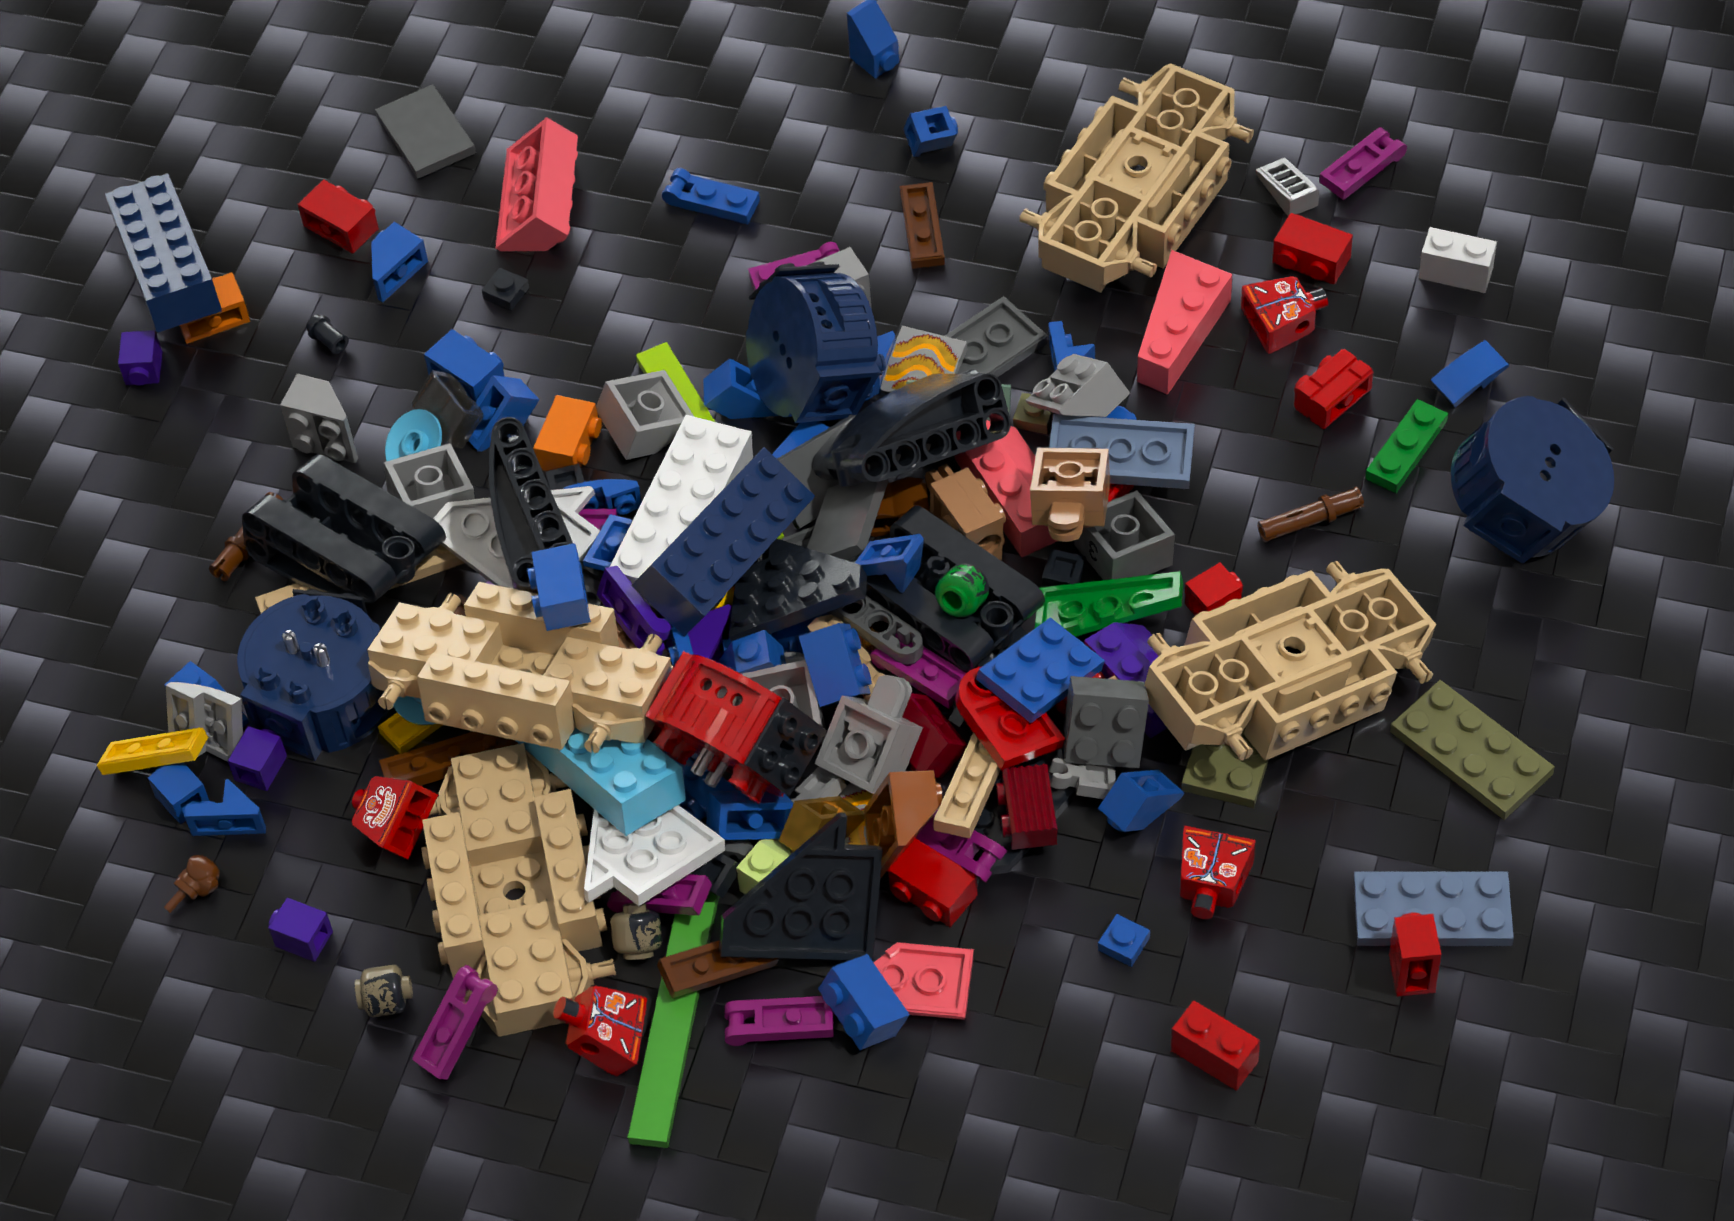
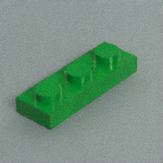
[1365,399,1448,493]

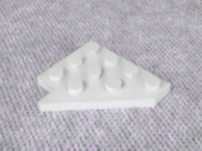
[584,805,725,906]

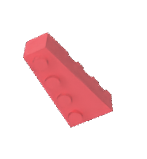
[1137,250,1232,395]

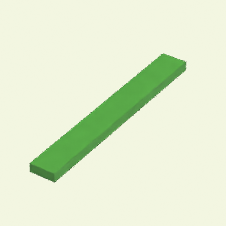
[628,872,719,1148]

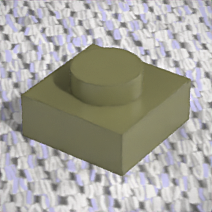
[1013,392,1054,434]

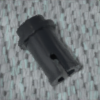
[306,314,349,354]
[918,556,950,595]

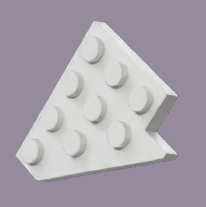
[433,486,600,588]

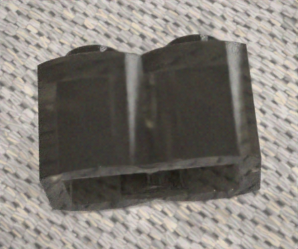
[412,370,484,448]

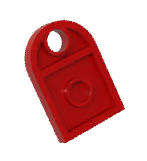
[955,666,1065,770]

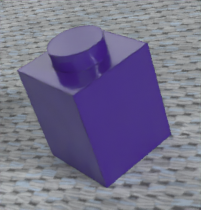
[118,330,162,385]
[228,726,287,791]
[269,898,333,962]

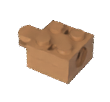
[1030,448,1110,542]
[925,464,1006,561]

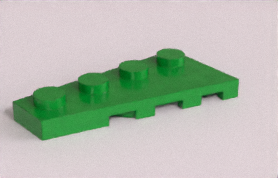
[1035,571,1183,637]

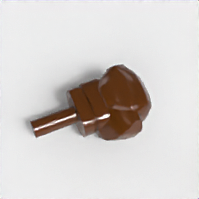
[163,855,220,914]

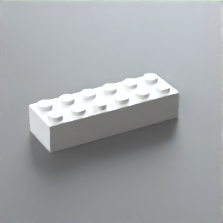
[610,415,753,606]

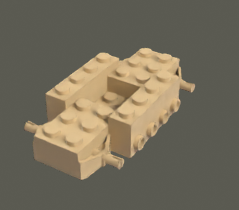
[1020,63,1254,293]
[1144,561,1436,761]
[368,582,673,753]
[421,743,616,1037]

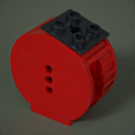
[645,651,827,804]

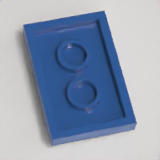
[976,617,1105,723]

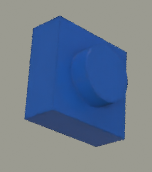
[1098,914,1150,967]

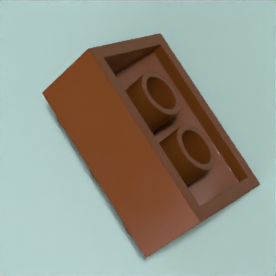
[864,771,942,879]

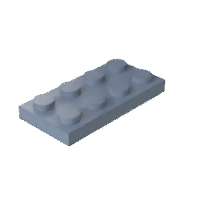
[1049,414,1195,489]
[1353,872,1514,946]

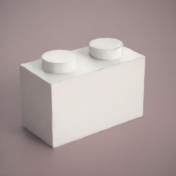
[1419,227,1497,293]

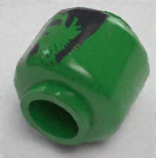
[935,563,989,618]

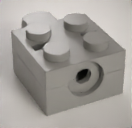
[815,675,923,794]

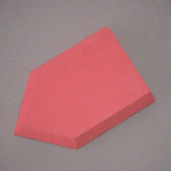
[873,942,974,1020]

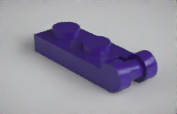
[597,565,671,656]

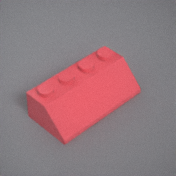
[495,117,578,251]
[954,420,1057,558]

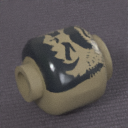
[611,903,662,960]
[355,965,413,1017]

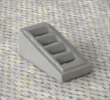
[1256,158,1319,216]

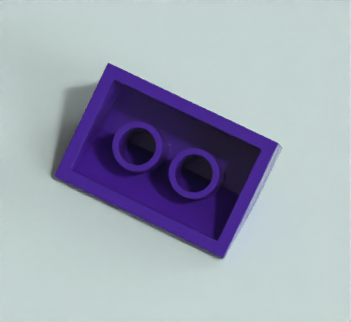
[1084,622,1167,739]

